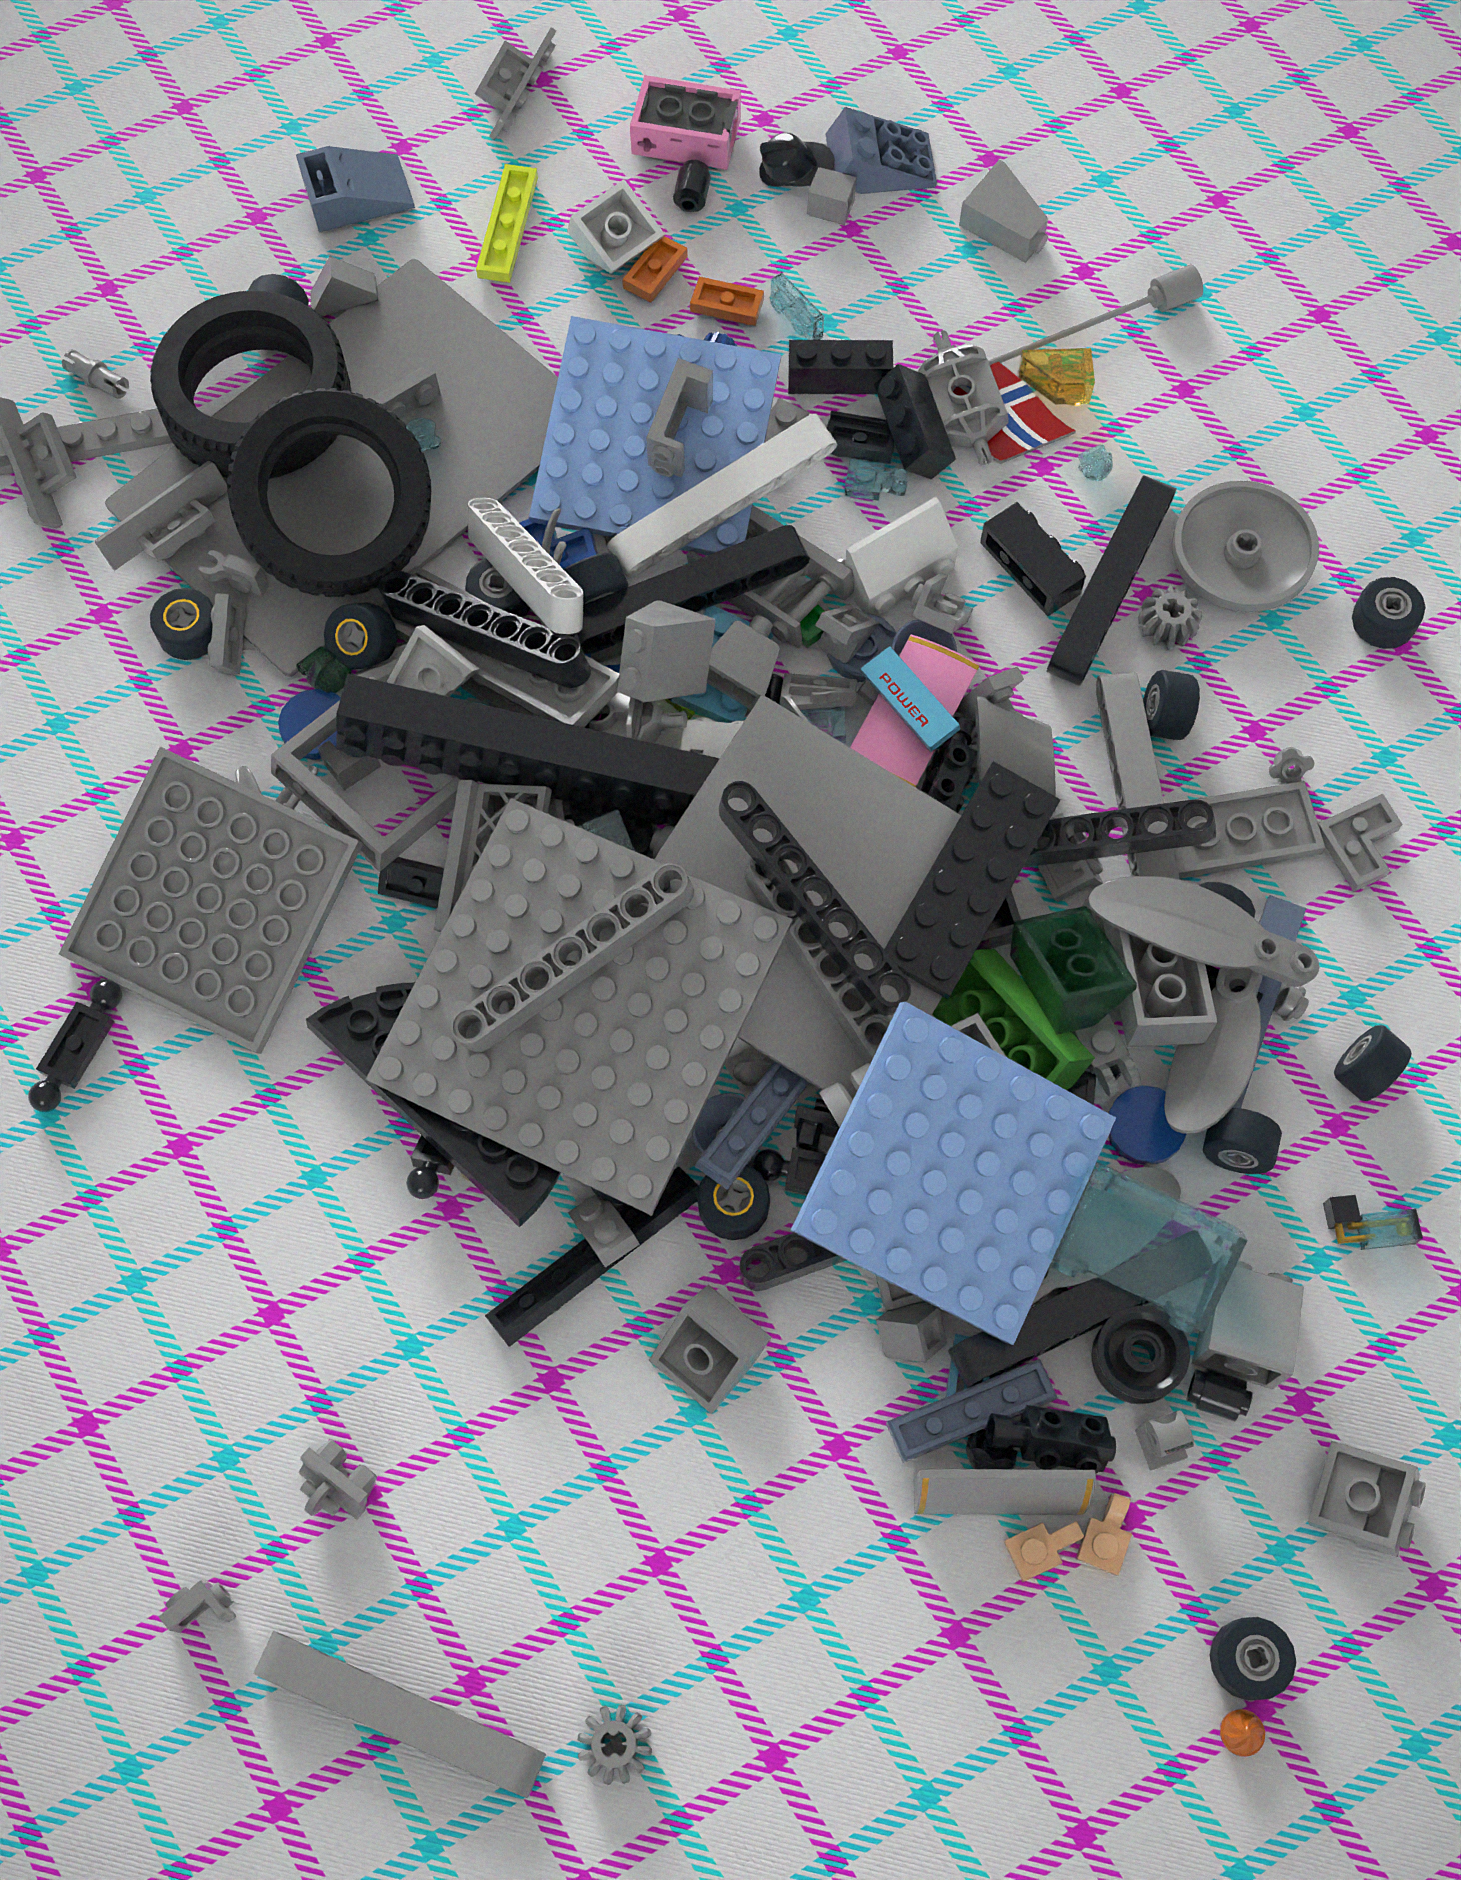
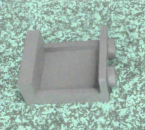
[646,358,713,477]

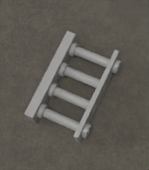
[686,505,854,648]

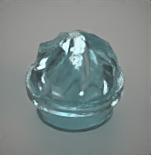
[1078,445,1113,481]

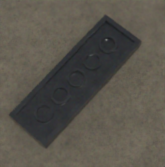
[884,761,1061,999]

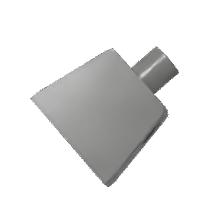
[707,615,780,710]

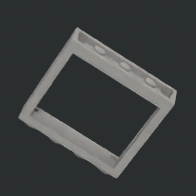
[271,676,478,872]

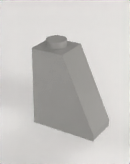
[959,160,1048,263]

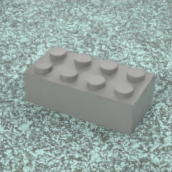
[1103,920,1217,1047]

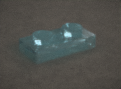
[770,272,824,340]

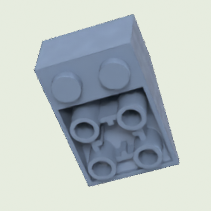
[825,107,937,194]
[296,146,415,232]

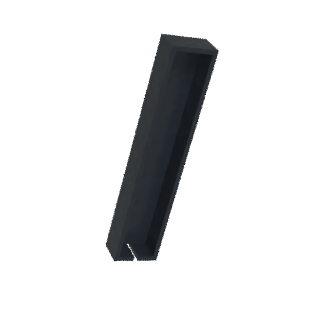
[336,674,720,826]

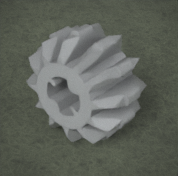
[1138,585,1202,650]
[577,1705,652,1785]

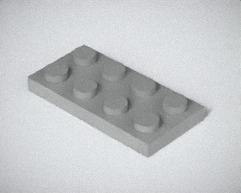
[1173,781,1325,879]

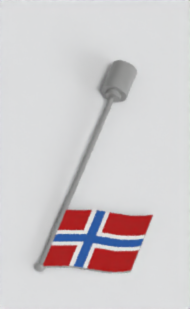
[953,264,1203,464]

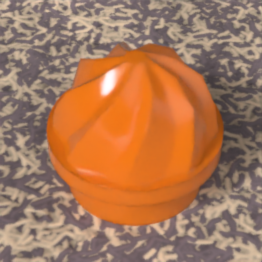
[1220,1709,1265,1757]

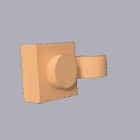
[1076,1493,1132,1576]
[1004,1521,1084,1582]

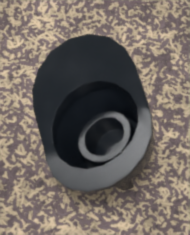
[759,132,834,187]

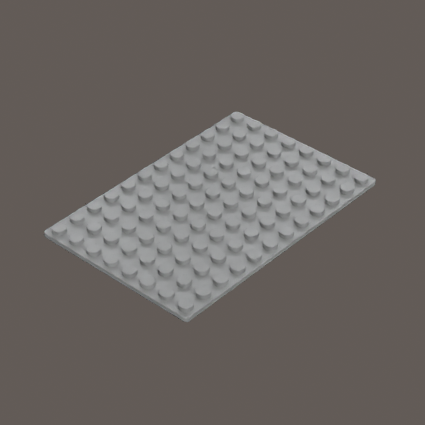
[105,259,558,677]

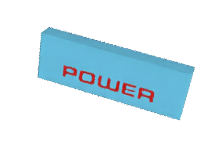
[861,646,960,752]

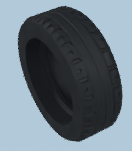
[150,291,351,479]
[227,388,431,597]

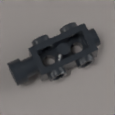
[920,717,978,813]
[985,1405,1116,1473]

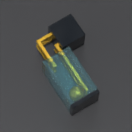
[1323,1195,1423,1250]

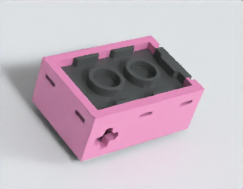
[630,75,741,170]

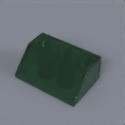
[1010,906,1137,1035]

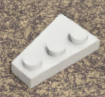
[387,625,480,697]

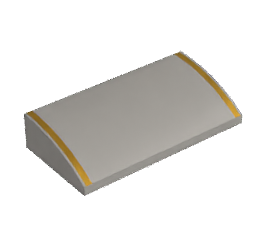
[914,1469,1096,1515]

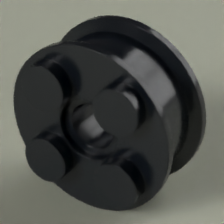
[1091,1306,1190,1404]

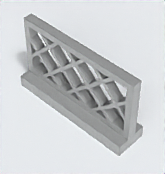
[434,780,552,932]

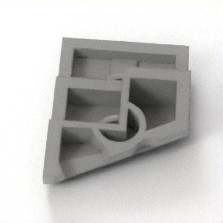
[976,697,1056,812]

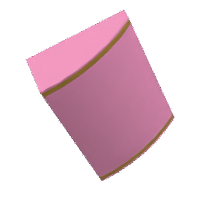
[850,634,980,787]

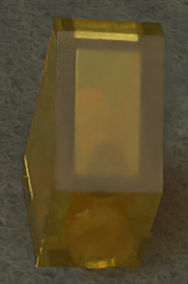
[1018,348,1095,406]

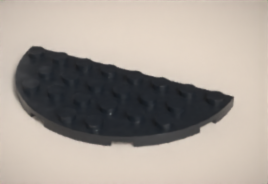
[306,982,560,1227]

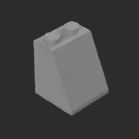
[617,601,716,702]
[1191,1260,1304,1389]

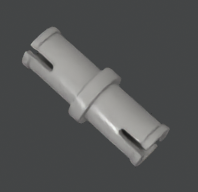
[62,349,129,399]

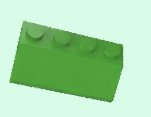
[932,949,1095,1090]

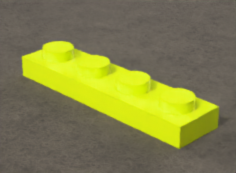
[476,164,538,283]

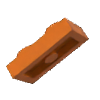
[622,236,688,303]
[690,276,764,326]

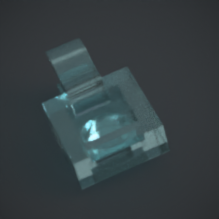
[845,459,908,501]

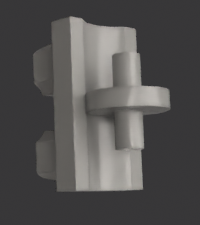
[299,1440,377,1520]

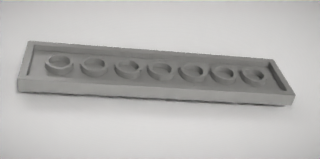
[375,565,619,727]

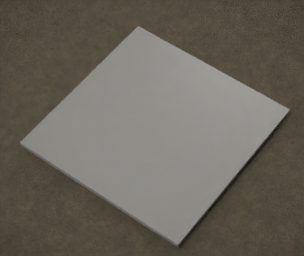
[654,694,961,1100]
[365,798,793,1216]

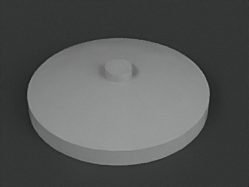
[1172,481,1319,612]

